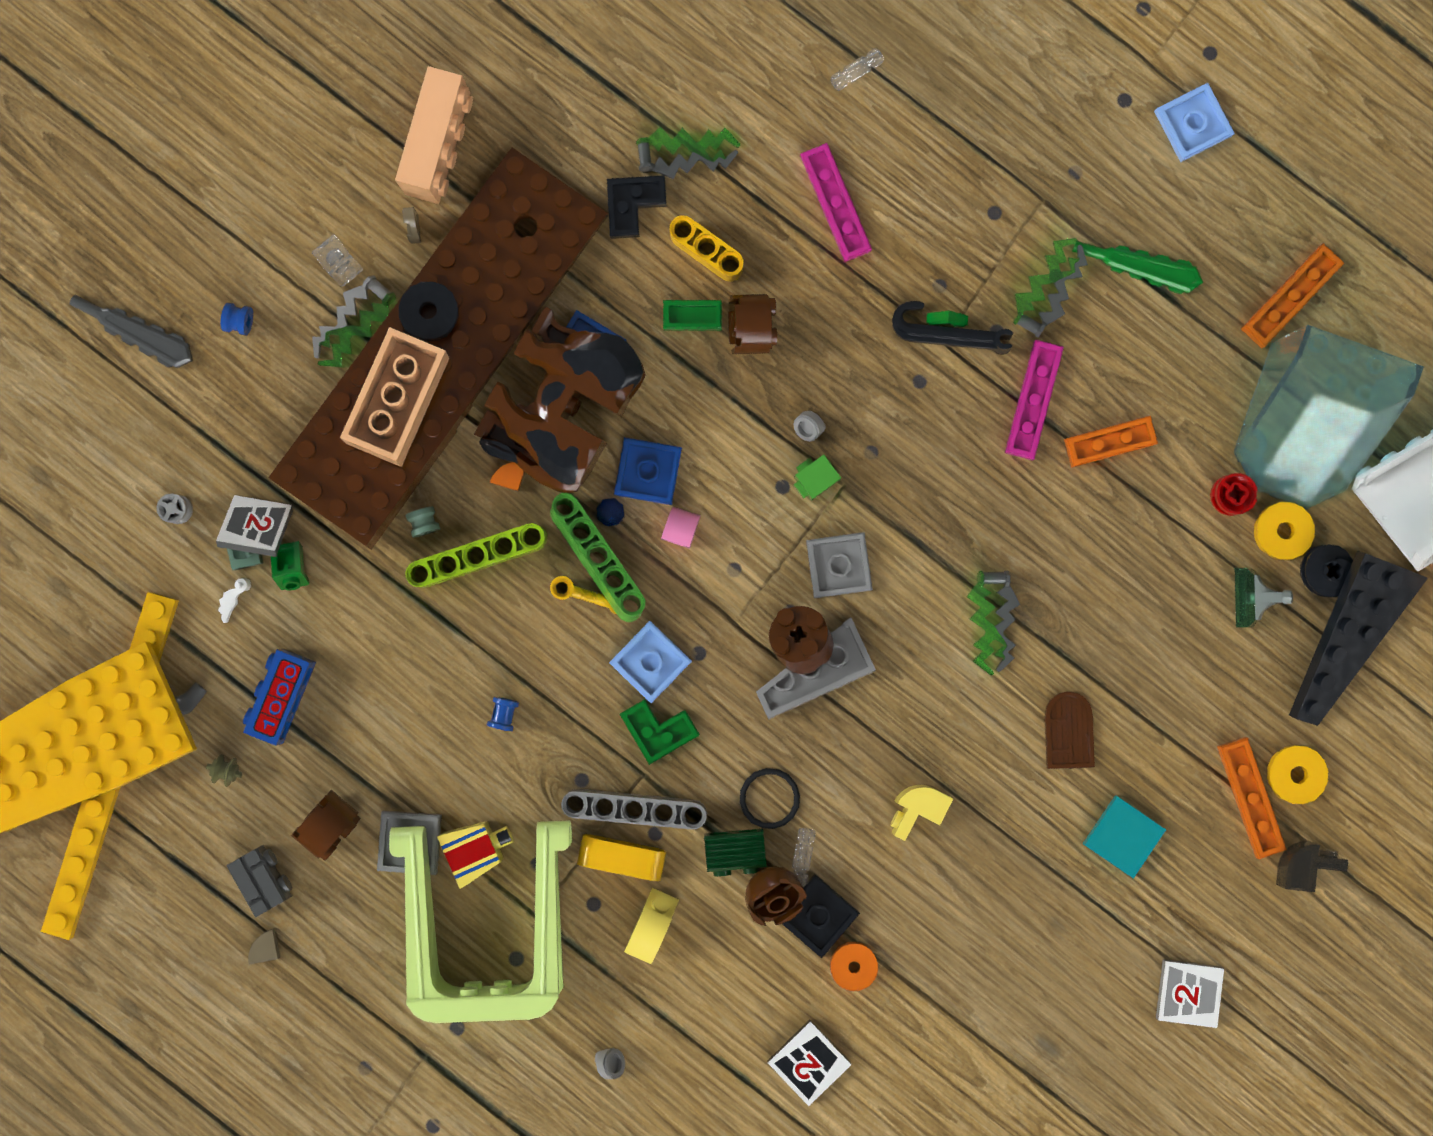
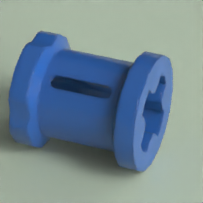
[487,697,519,731]

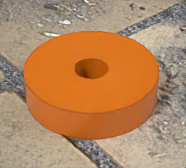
[830,941,878,991]

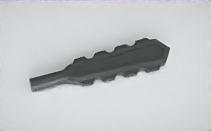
[70,295,193,368]

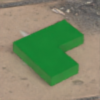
[620,699,700,765]

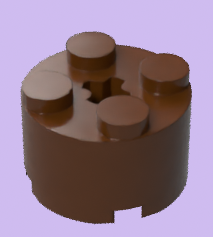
[728,294,777,354]
[769,606,834,674]
[291,789,361,861]

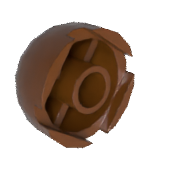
[745,866,806,926]

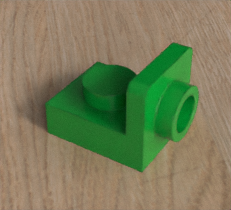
[271,541,309,591]

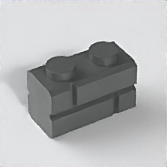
[226,845,292,918]

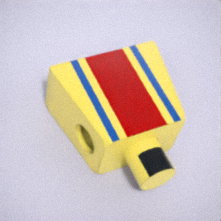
[437,821,514,889]

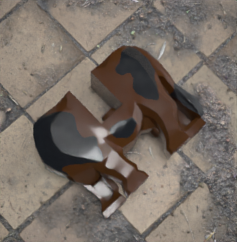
[474,306,646,493]

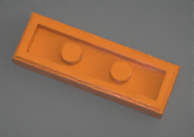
[1064,416,1158,468]

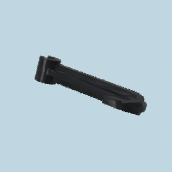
[892,301,1013,355]

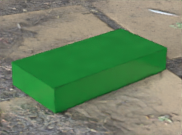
[663,300,722,331]

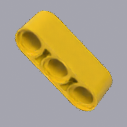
[670,215,744,282]
[577,834,667,881]

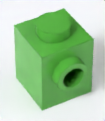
[793,454,841,501]

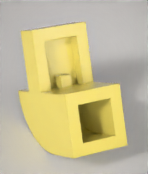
[890,785,953,841]
[624,888,679,964]

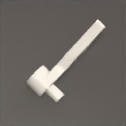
[218,578,251,623]

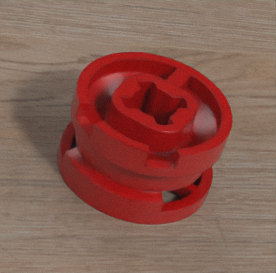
[1210,473,1258,516]

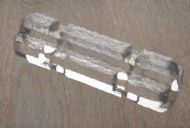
[830,48,884,91]
[791,828,816,887]

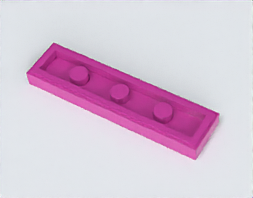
[800,143,872,262]
[1004,340,1064,461]

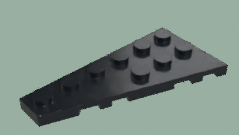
[1289,551,1428,726]

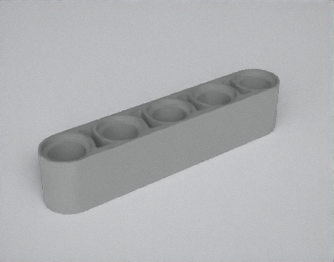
[561,789,707,829]

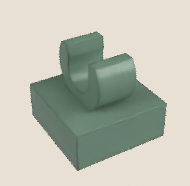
[227,549,263,571]

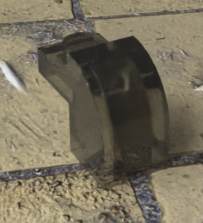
[1276,841,1348,892]

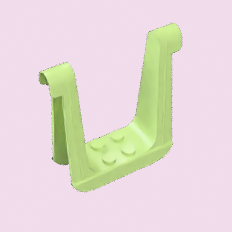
[389,820,572,1023]

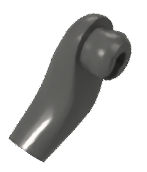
[175,682,207,715]

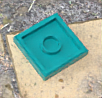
[1083,795,1166,879]

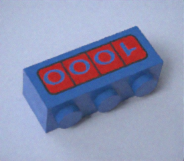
[243,649,316,746]

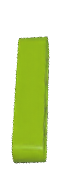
[405,523,548,588]

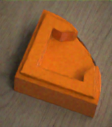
[490,462,525,492]

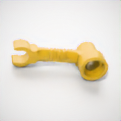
[550,576,627,614]

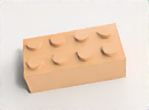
[395,66,473,204]
[340,327,450,467]

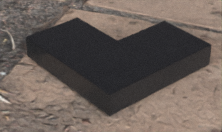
[607,175,667,239]

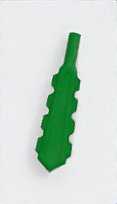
[1072,240,1203,294]

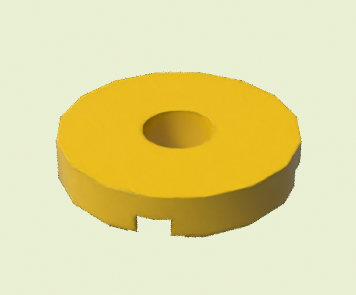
[1254,502,1315,560]
[1267,745,1328,804]

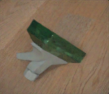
[1235,568,1293,628]

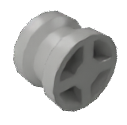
[157,493,193,524]

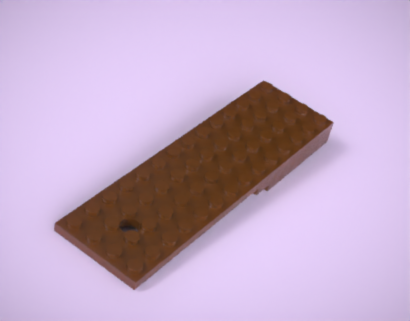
[268,147,608,550]

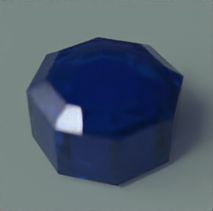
[596,498,625,527]

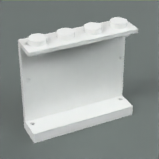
[1352,429,1433,572]

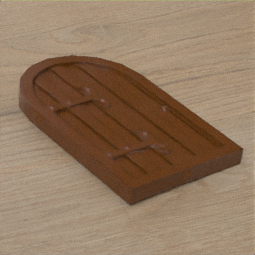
[1044,691,1095,769]

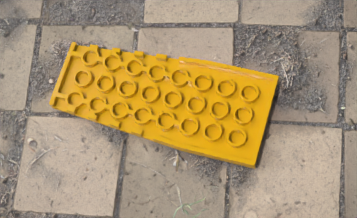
[0,642,197,833]

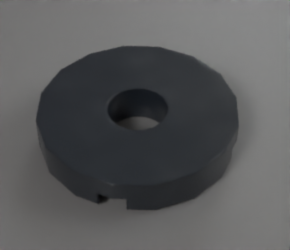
[399,282,459,342]

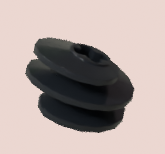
[1300,544,1353,597]

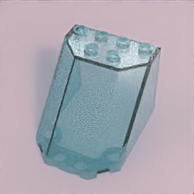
[1233,325,1424,509]

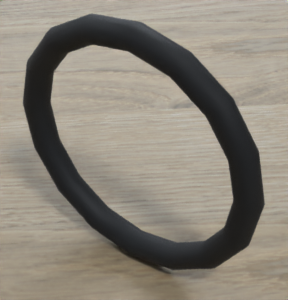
[739,768,800,829]

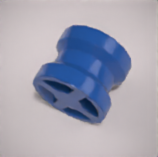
[220,303,253,336]

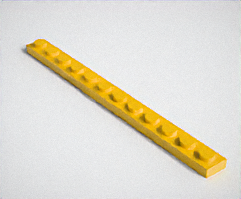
[41,592,179,940]

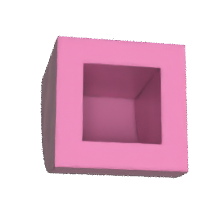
[661,507,701,549]

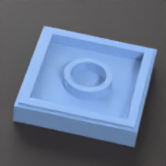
[1154,83,1235,162]
[609,621,692,703]

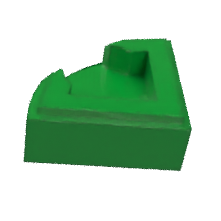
[926,310,968,327]

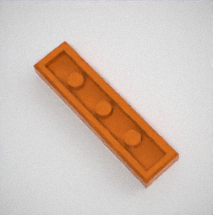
[1241,243,1344,349]
[1217,737,1287,859]

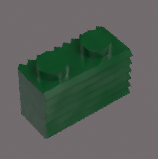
[704,828,767,877]

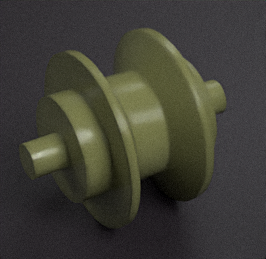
[206,754,242,787]

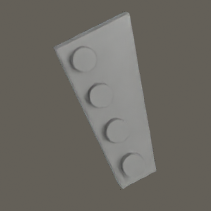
[756,617,876,720]

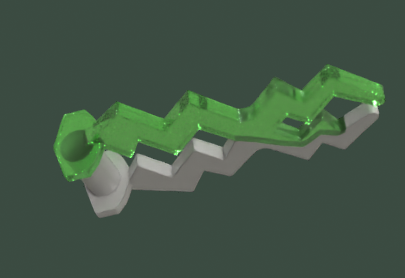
[312,275,396,367]

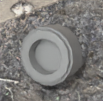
[794,411,826,442]
[595,1048,625,1079]

